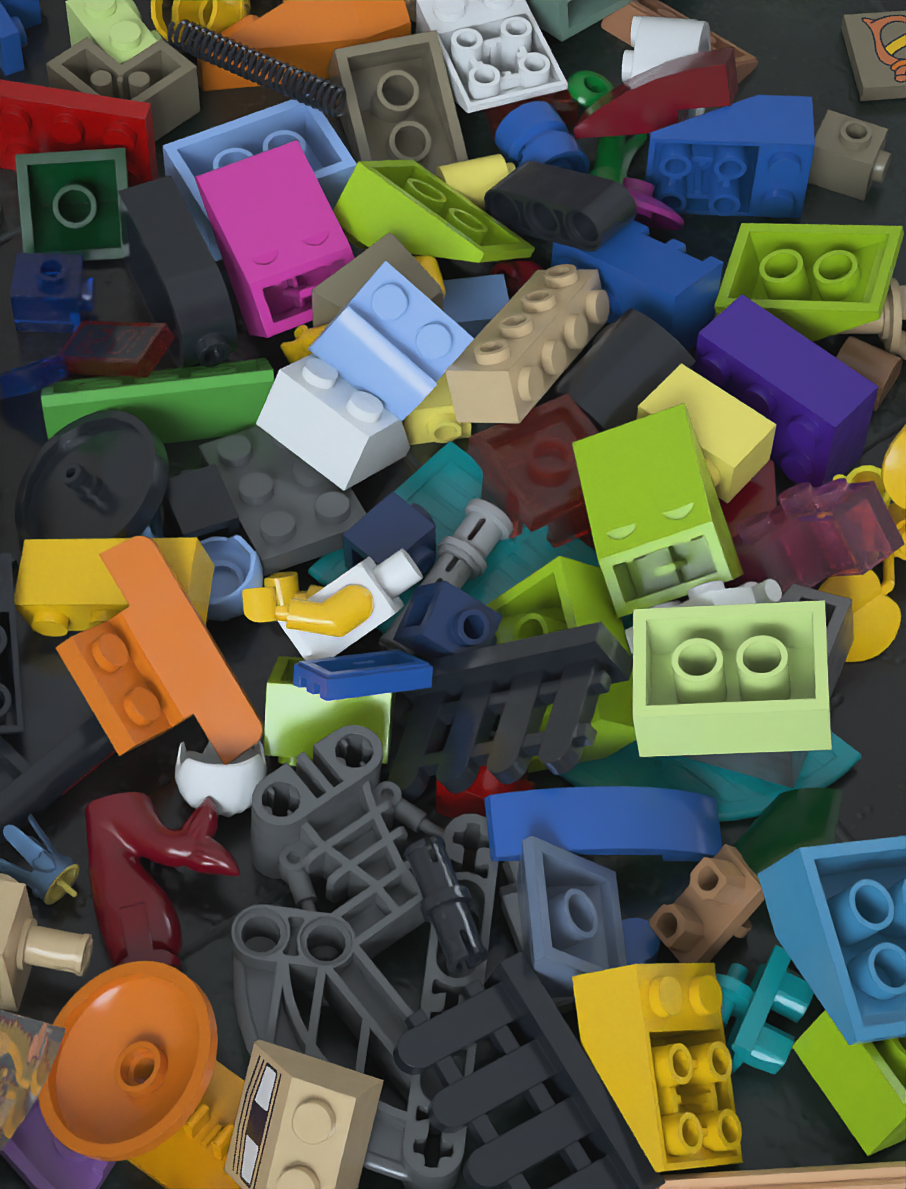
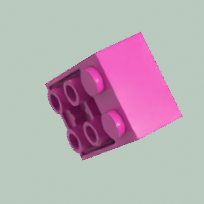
[194,140,354,338]

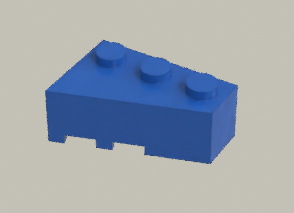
[551,220,723,351]

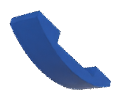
[484,786,722,861]

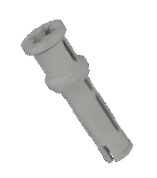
[379,498,514,656]

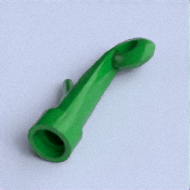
[567,70,647,185]

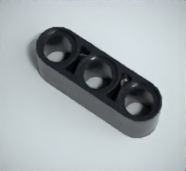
[484,161,637,252]

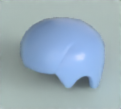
[200,535,264,622]

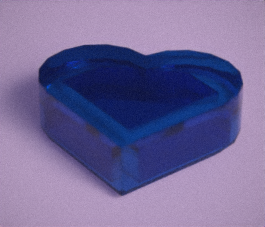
[0,354,69,399]

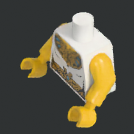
[242,549,423,660]

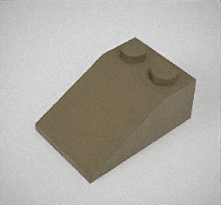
[328,30,468,175]

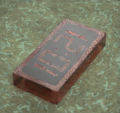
[54,321,175,377]

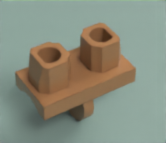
[649,844,765,963]

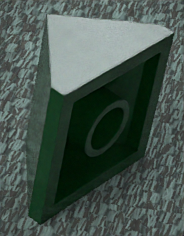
[15,148,130,264]

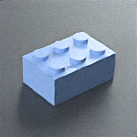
[163,94,357,261]

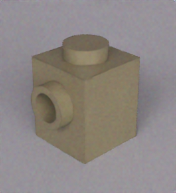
[808,110,892,201]

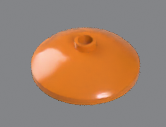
[37,961,218,1162]

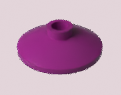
[622,177,684,230]

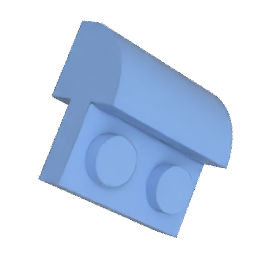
[307,261,474,421]

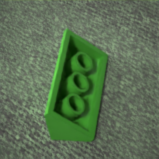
[41,358,274,444]

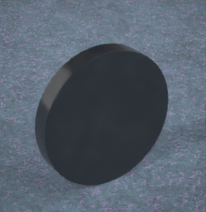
[15,410,169,543]

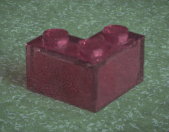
[732,478,905,596]

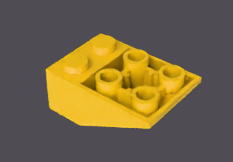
[572,963,743,1172]

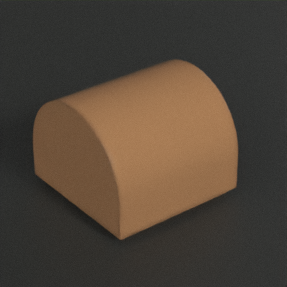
[836,336,903,411]

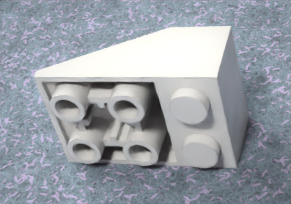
[416,0,568,113]

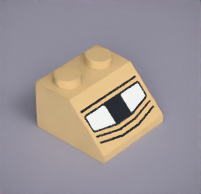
[224,1039,384,1189]

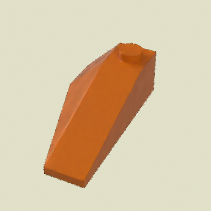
[197,0,411,92]

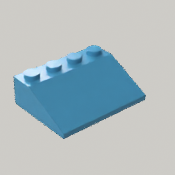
[758,836,906,1045]

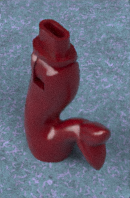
[85,792,240,972]

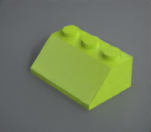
[486,556,637,773]

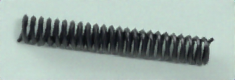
[167,19,346,118]

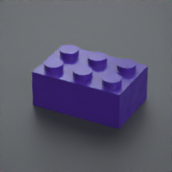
[693,294,878,496]

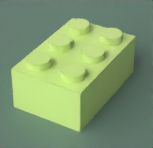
[633,600,832,757]

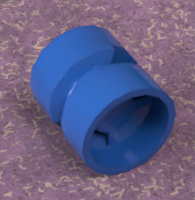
[495,101,590,174]

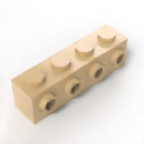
[445,264,610,423]

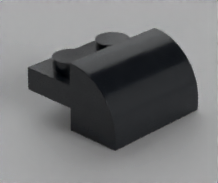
[546,308,696,435]

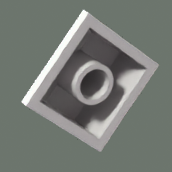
[256,354,410,491]

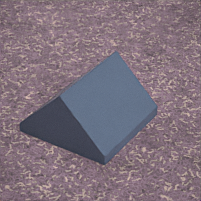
[516,836,627,998]

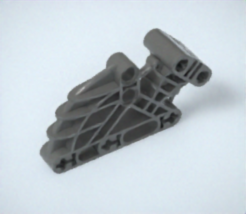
[231,725,498,1189]

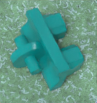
[716,945,814,1075]

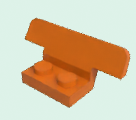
[56,536,264,765]

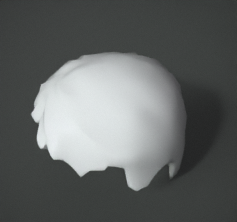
[175,741,267,817]

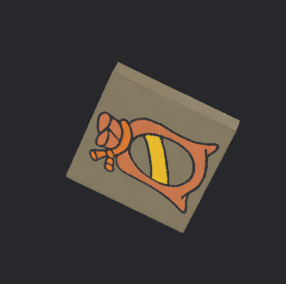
[841,11,906,101]

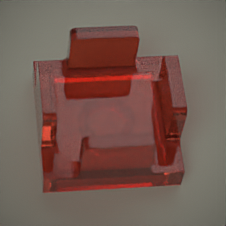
[468,393,600,548]

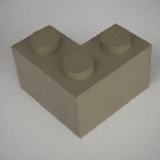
[46,37,200,141]

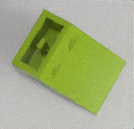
[572,403,744,618]

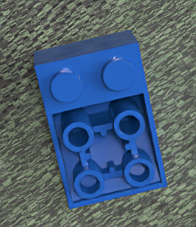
[645,95,815,218]

